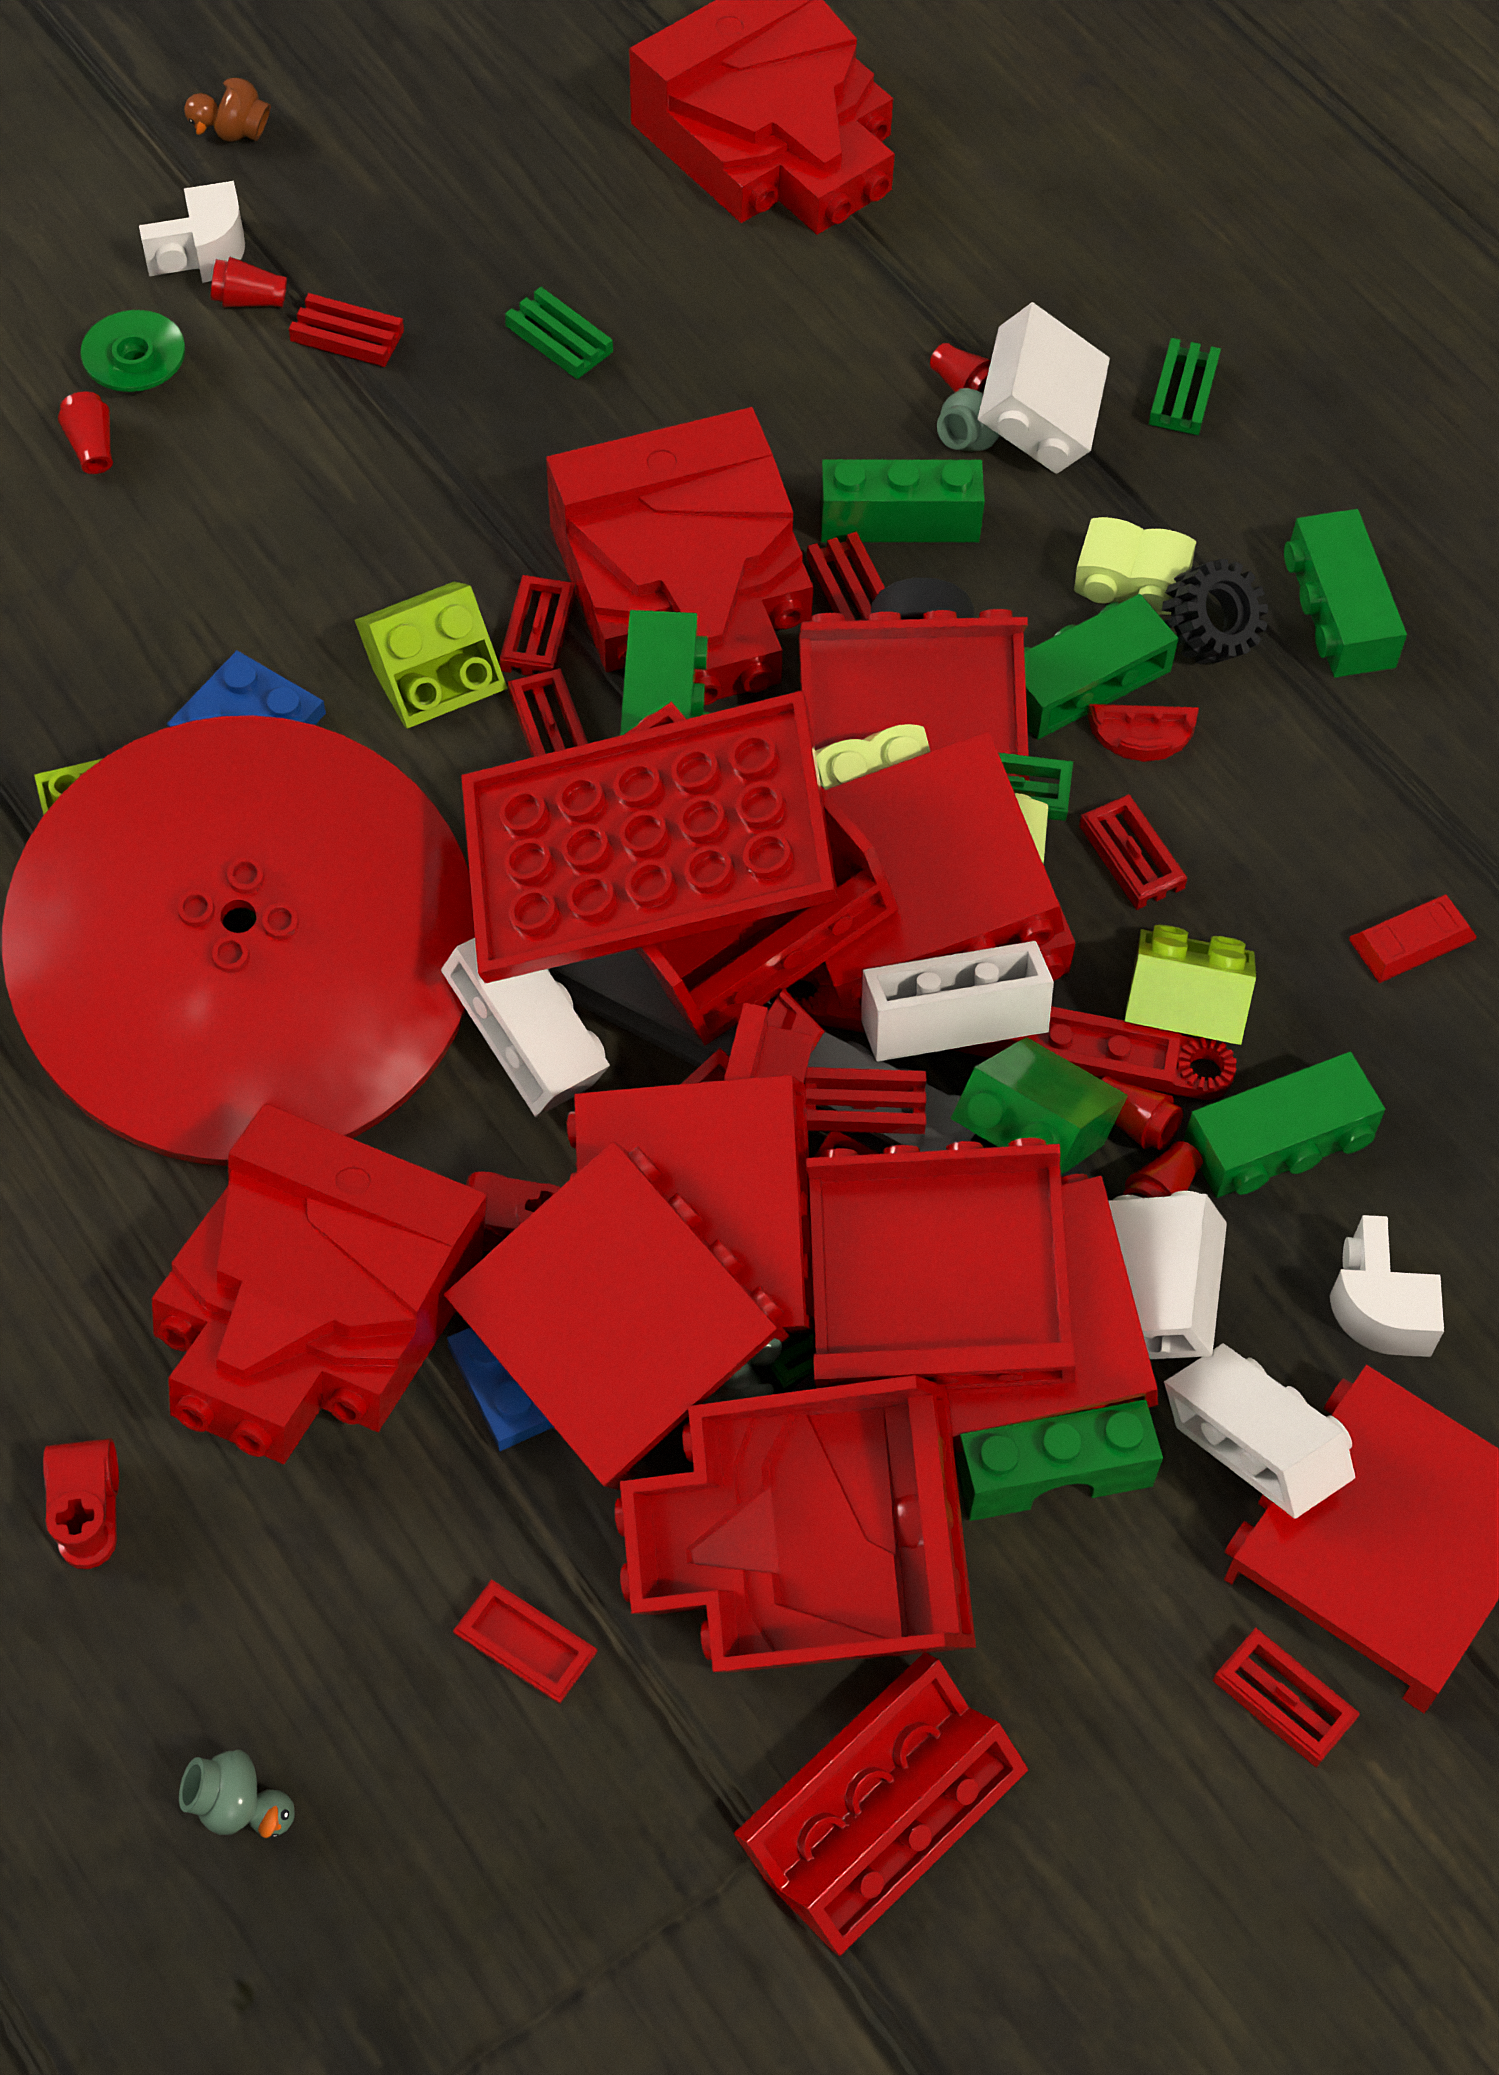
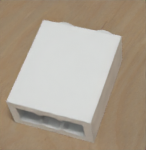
[977,302,1110,474]
[1109,1191,1227,1359]

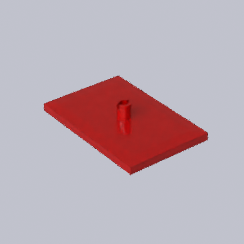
[461,690,839,984]

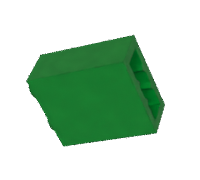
[950,1037,1128,1176]

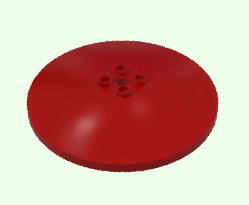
[2,715,475,1166]

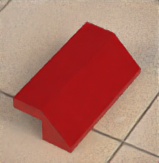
[733,1652,1029,1956]

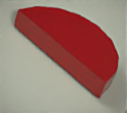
[1087,704,1199,762]

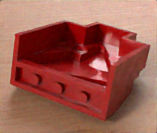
[629,0,895,235]
[546,407,813,706]
[624,701,899,1046]
[152,1103,487,1465]
[615,1375,976,1673]

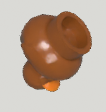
[184,78,271,142]

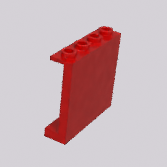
[799,609,1030,781]
[825,731,1064,1011]
[567,1075,815,1333]
[806,1138,1075,1389]
[443,1141,789,1490]
[947,1174,1158,1452]
[1224,1364,1499,1714]

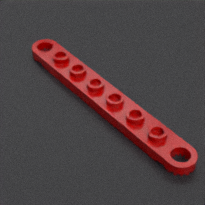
[773,964,1237,1100]

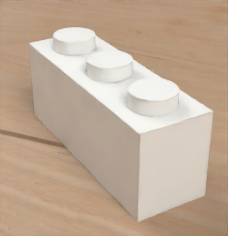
[441,938,610,1117]
[861,941,1054,1062]
[1164,1343,1356,1519]

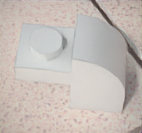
[139,181,245,283]
[1330,1215,1444,1357]

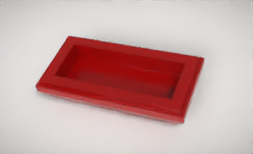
[1349,894,1477,983]
[453,1579,598,1704]

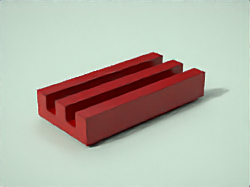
[289,293,404,367]
[807,532,885,621]
[499,575,576,676]
[508,668,588,757]
[1079,794,1188,910]
[804,1067,926,1134]
[1212,1628,1360,1768]

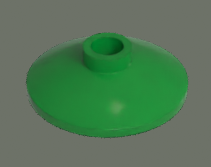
[80,310,185,392]

